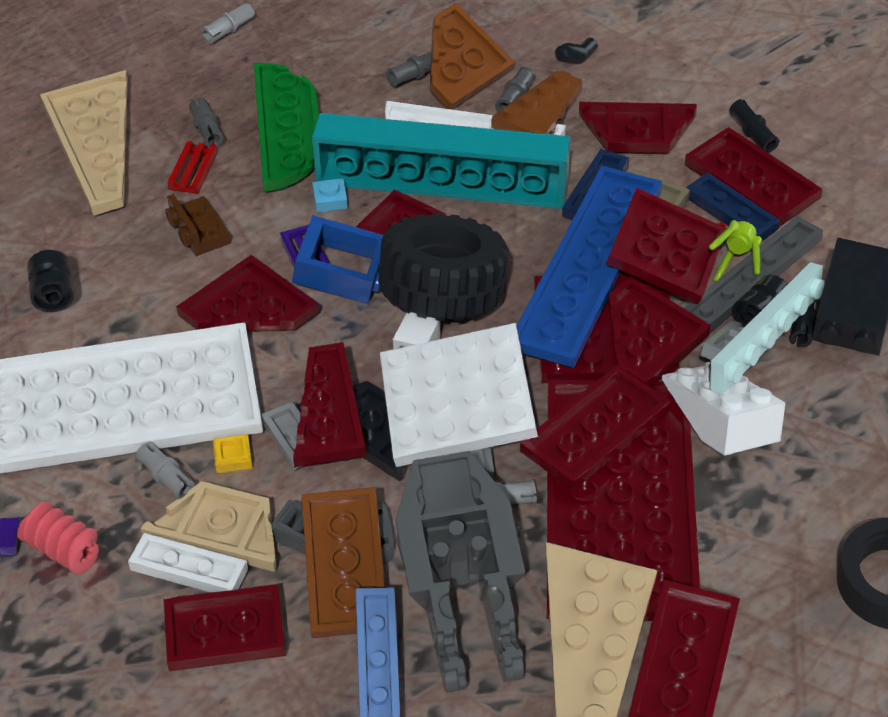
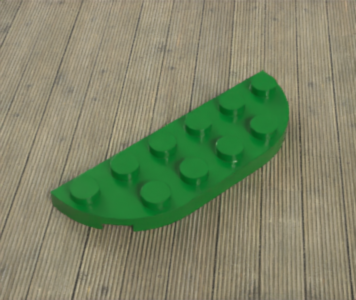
[253,63,319,192]

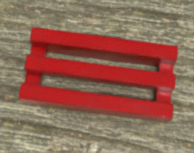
[167,141,217,194]

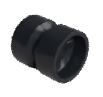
[27,250,74,313]
[732,274,788,327]

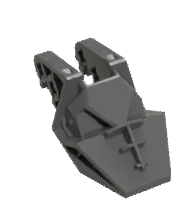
[395,451,525,693]

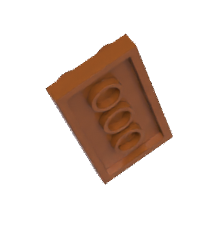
[301,487,385,638]

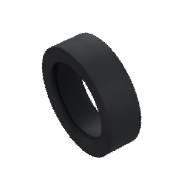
[837,518,888,629]

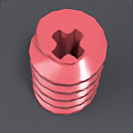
[17,501,99,575]

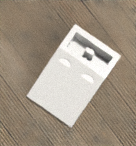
[662,362,785,456]

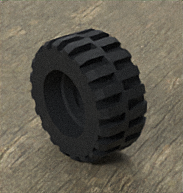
[378,213,509,321]

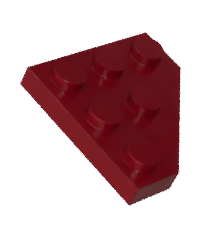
[176,255,319,331]
[608,276,711,387]

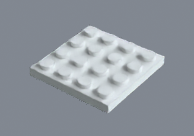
[380,323,538,467]

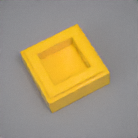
[213,434,252,474]

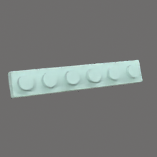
[710,262,825,395]

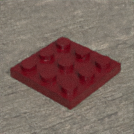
[606,188,727,305]

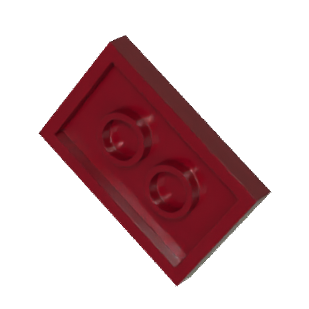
[163,584,286,671]

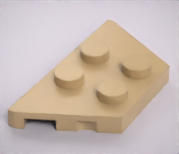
[141,481,277,572]

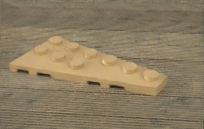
[40,70,128,216]
[545,542,657,717]

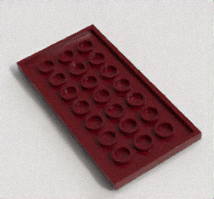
[546,379,700,621]

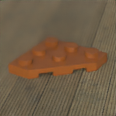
[430,3,515,110]

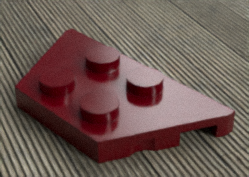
[579,102,697,153]

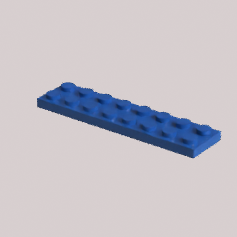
[516,166,662,368]

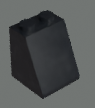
[813,238,888,356]

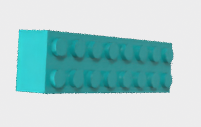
[312,113,570,209]

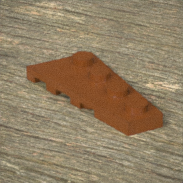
[491,71,582,134]

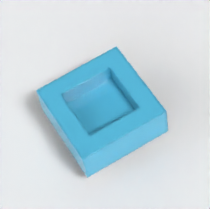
[312,178,348,213]

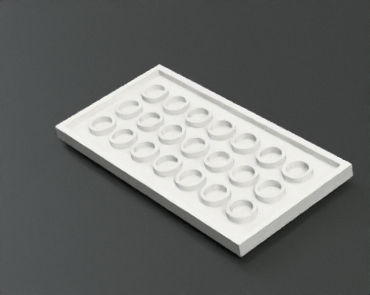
[0,323,263,474]

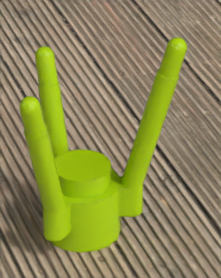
[709,220,762,282]

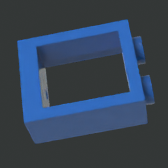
[292,215,383,304]

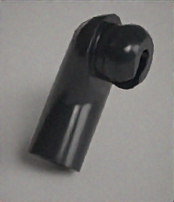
[555,37,598,64]

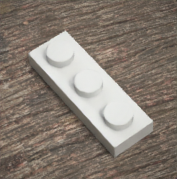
[128,533,248,593]

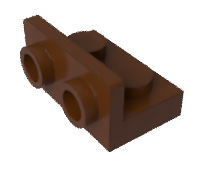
[165,194,231,256]

